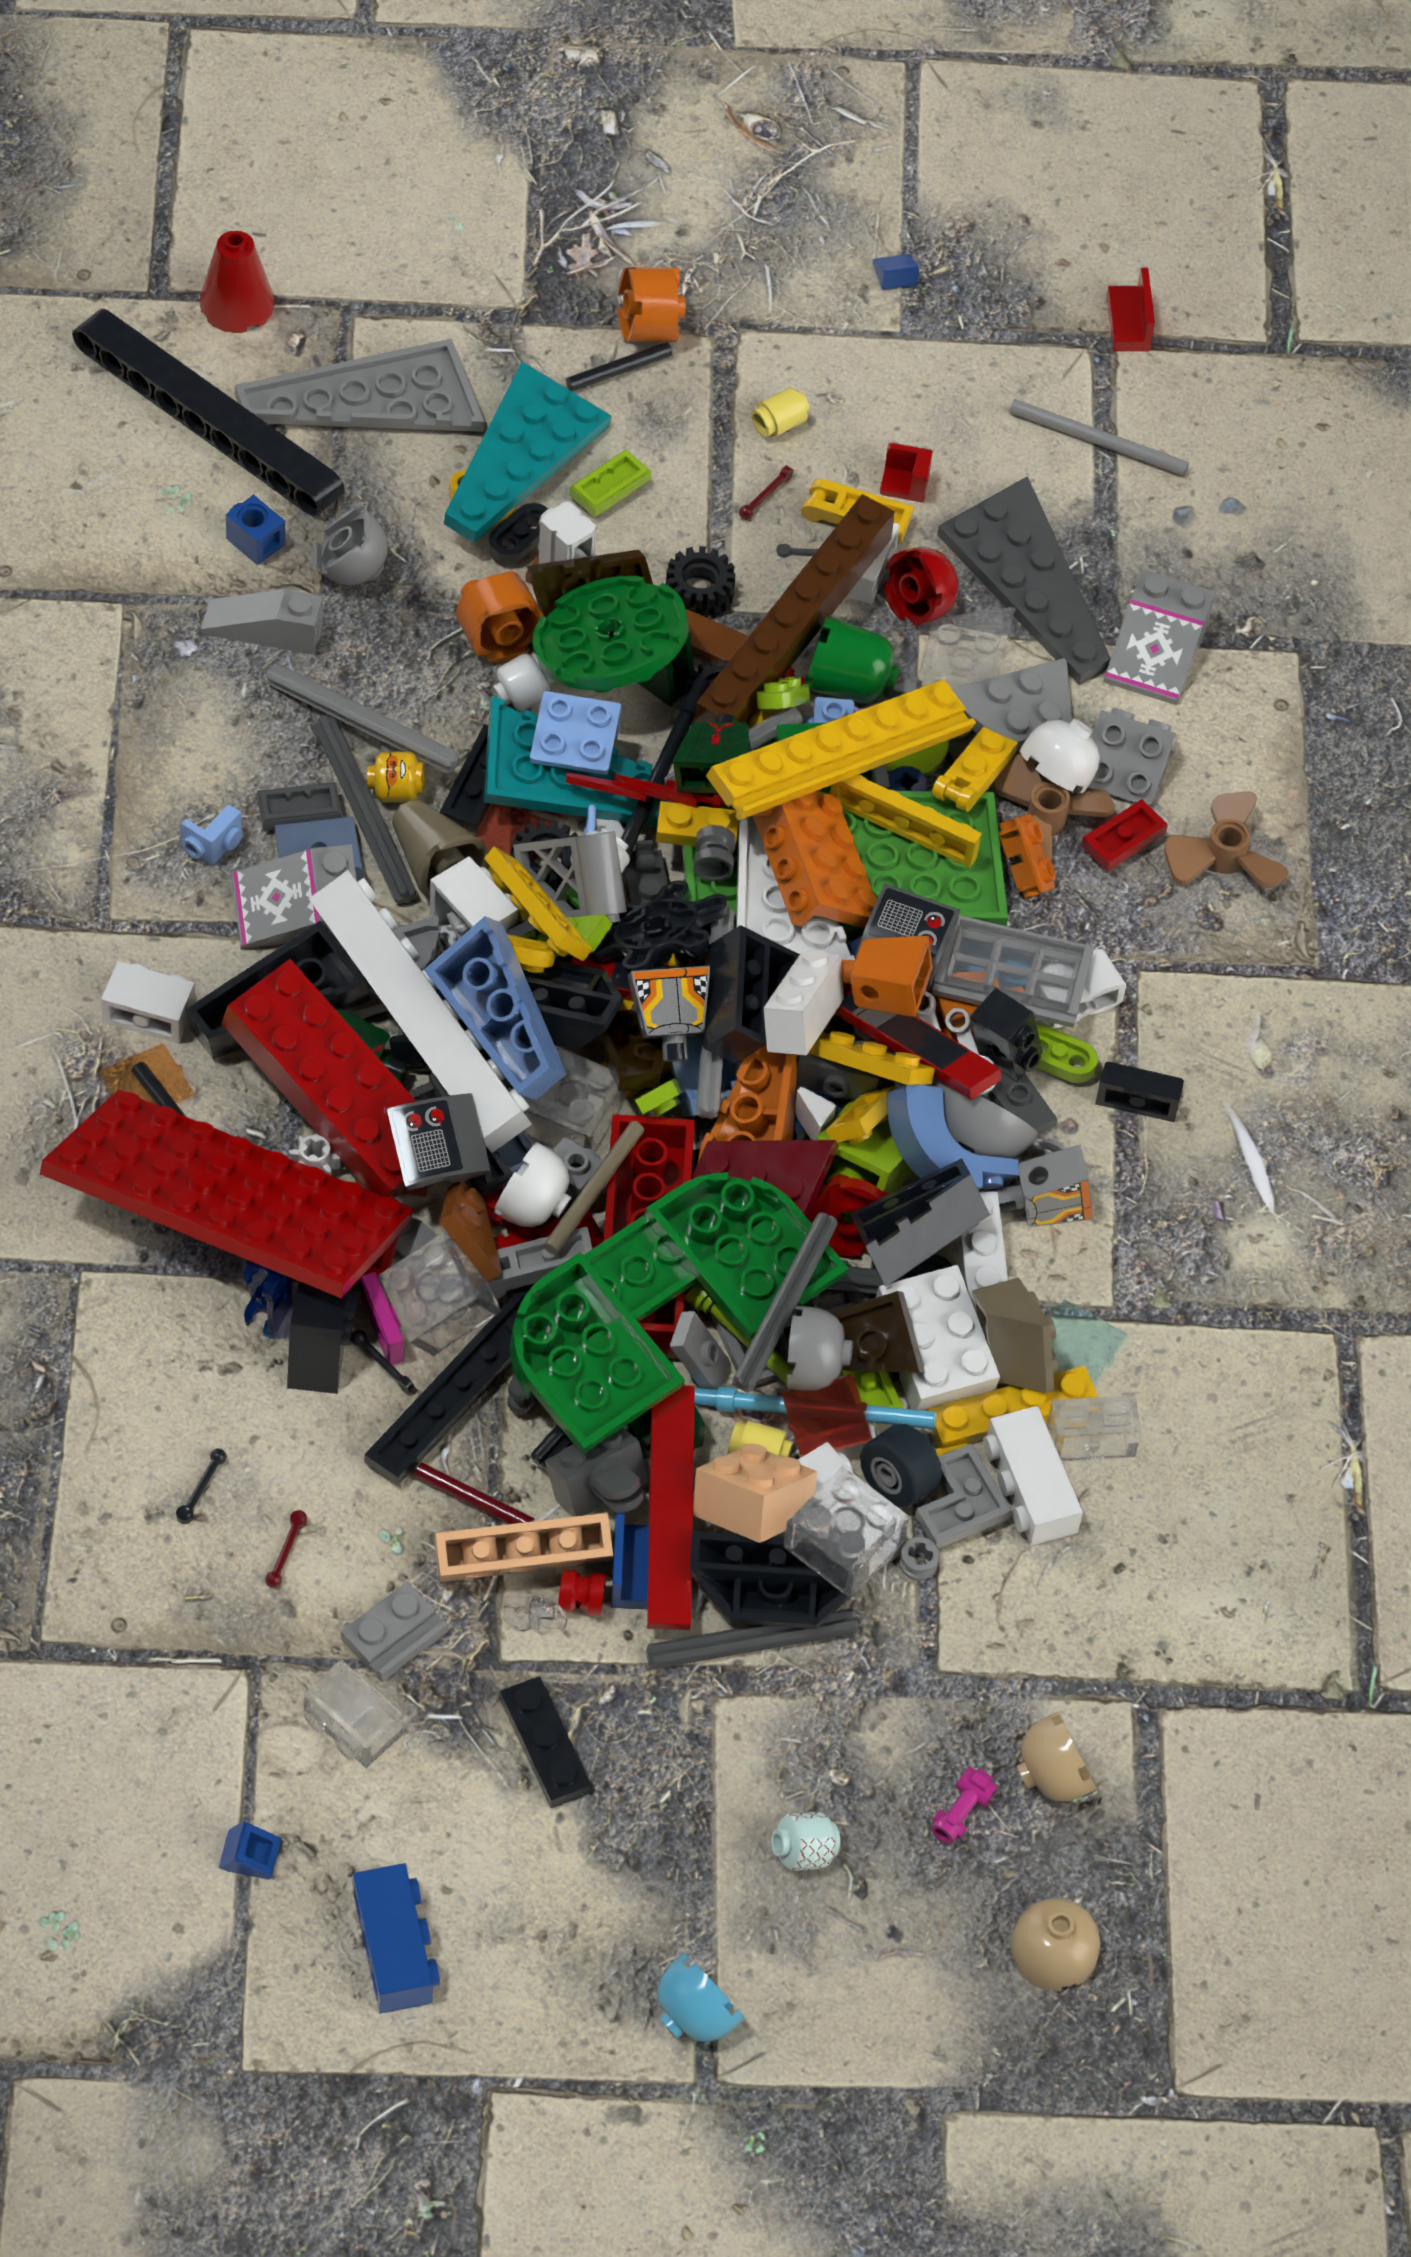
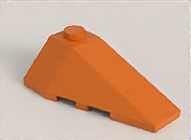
[698,1045,798,1162]

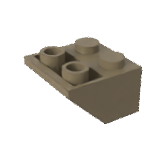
[972,1277,1058,1393]

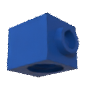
[226,495,286,565]

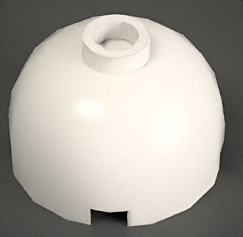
[1019,719,1100,793]
[494,1142,572,1228]

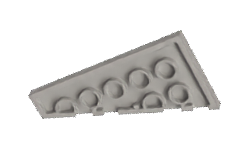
[235,339,485,432]

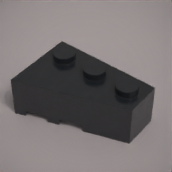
[703,925,800,1063]
[287,1275,363,1394]

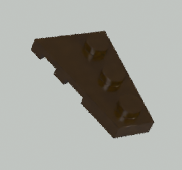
[526,549,653,617]
[595,1009,663,1092]
[784,1291,925,1373]

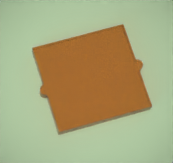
[99,1043,194,1104]

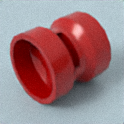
[558,1568,606,1617]

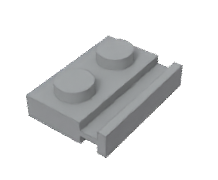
[341,1582,448,1682]

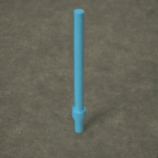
[694,1386,937,1429]

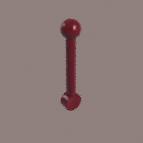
[739,465,794,520]
[265,1510,307,1588]

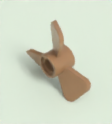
[993,754,1115,860]
[1164,791,1288,888]

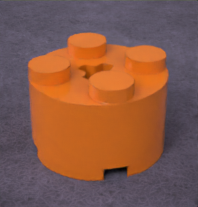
[618,267,686,342]
[456,571,544,663]

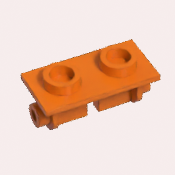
[998,813,1056,899]

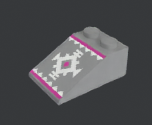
[1103,569,1216,705]
[231,844,357,949]

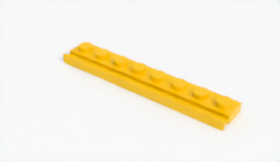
[706,679,976,821]

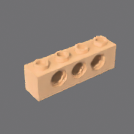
[434,1513,613,1582]

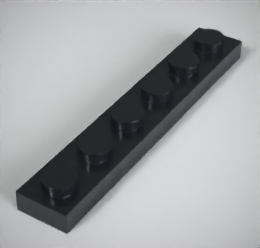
[364,1286,530,1486]

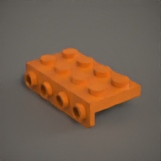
[753,791,877,928]

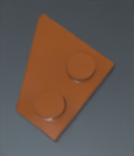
[439,1181,502,1282]

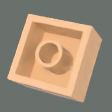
[693,1444,817,1543]

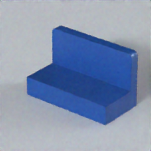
[611,1512,649,1610]

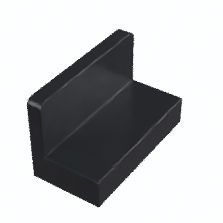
[1095,1062,1184,1122]

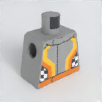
[628,966,710,1062]
[995,1145,1093,1227]

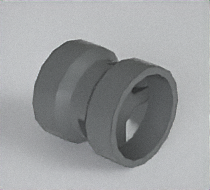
[693,825,736,882]

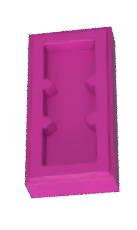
[360,1272,404,1365]

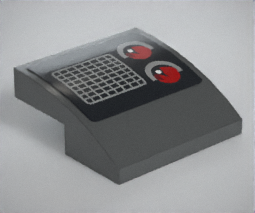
[854,883,960,989]
[387,1093,492,1191]

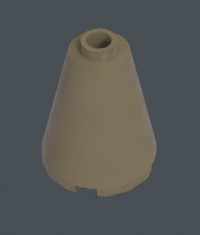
[392,800,489,899]

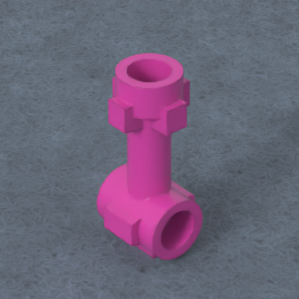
[931,1766,998,1844]

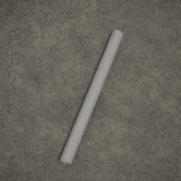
[1010,399,1189,476]

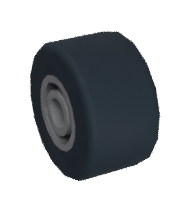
[860,1424,942,1508]

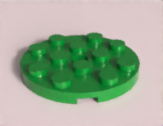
[533,576,689,693]

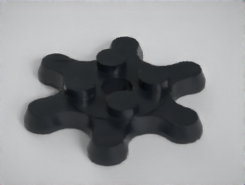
[587,880,728,974]

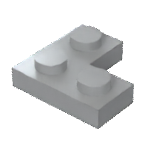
[915,1443,1012,1549]

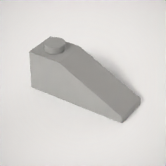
[201,589,323,655]

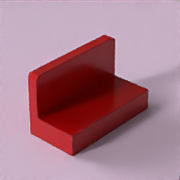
[1106,267,1155,352]

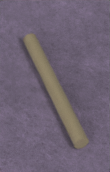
[543,1121,644,1255]

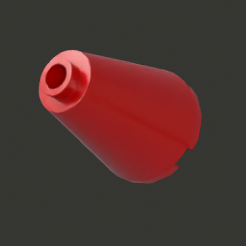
[200,230,274,333]

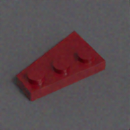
[691,1140,839,1219]

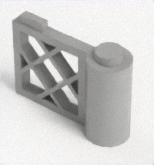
[513,831,627,931]

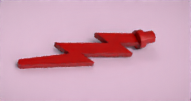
[566,773,733,808]

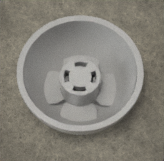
[926,1076,1038,1159]

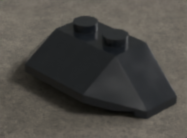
[522,959,623,1050]
[689,1531,865,1629]

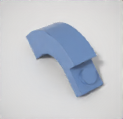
[887,1084,1019,1190]

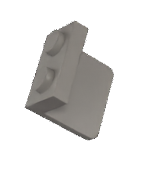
[1087,708,1178,806]

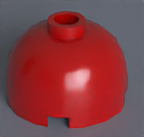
[884,547,959,626]

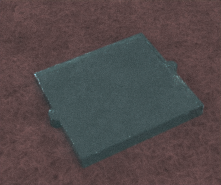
[1051,1299,1127,1386]

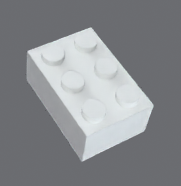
[875,1265,1000,1411]

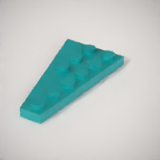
[444,361,612,543]
[484,695,675,827]

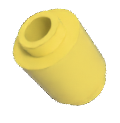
[751,387,809,437]
[728,1420,793,1457]

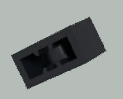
[970,987,1043,1082]

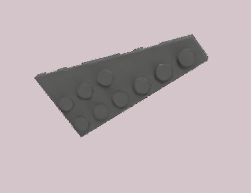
[937,476,1111,685]

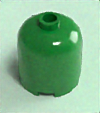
[804,615,900,705]

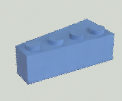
[424,916,567,1100]

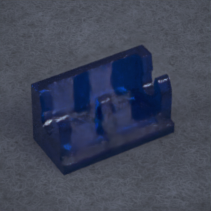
[243,1261,292,1339]

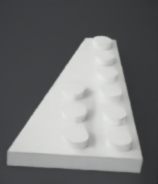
[736,815,855,960]

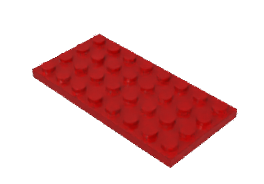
[40,1089,414,1298]

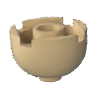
[1017,1711,1097,1801]
[1010,1898,1101,1991]

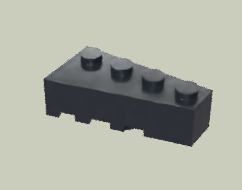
[185,921,370,1059]

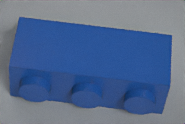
[352,1863,440,2014]

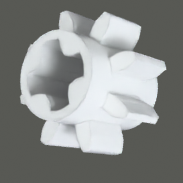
[289,1133,341,1176]

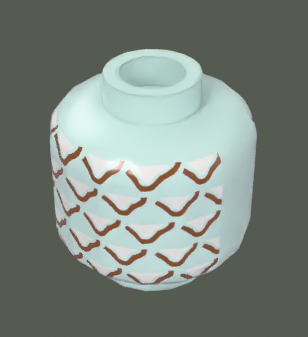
[771,1811,840,1871]

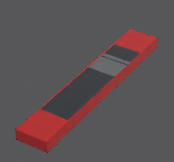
[834,984,1002,1100]

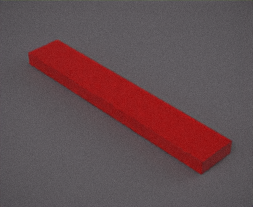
[647,1385,695,1630]

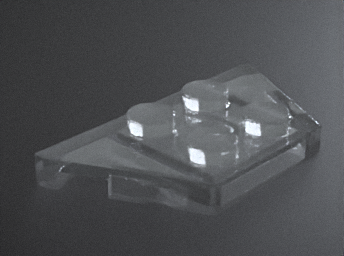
[916,607,1015,689]

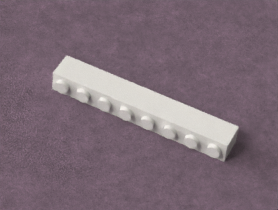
[308,870,532,1153]

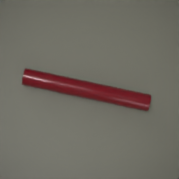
[414,1462,535,1524]

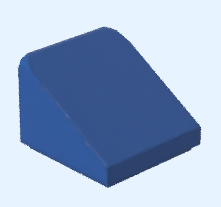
[872,254,919,290]
[219,1821,282,1880]

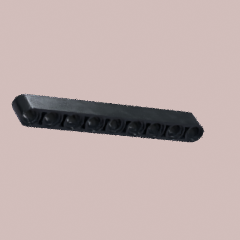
[72,308,345,517]

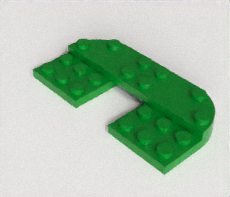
[510,1172,849,1455]

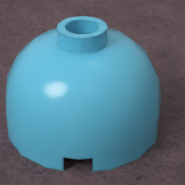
[657,1952,746,2042]

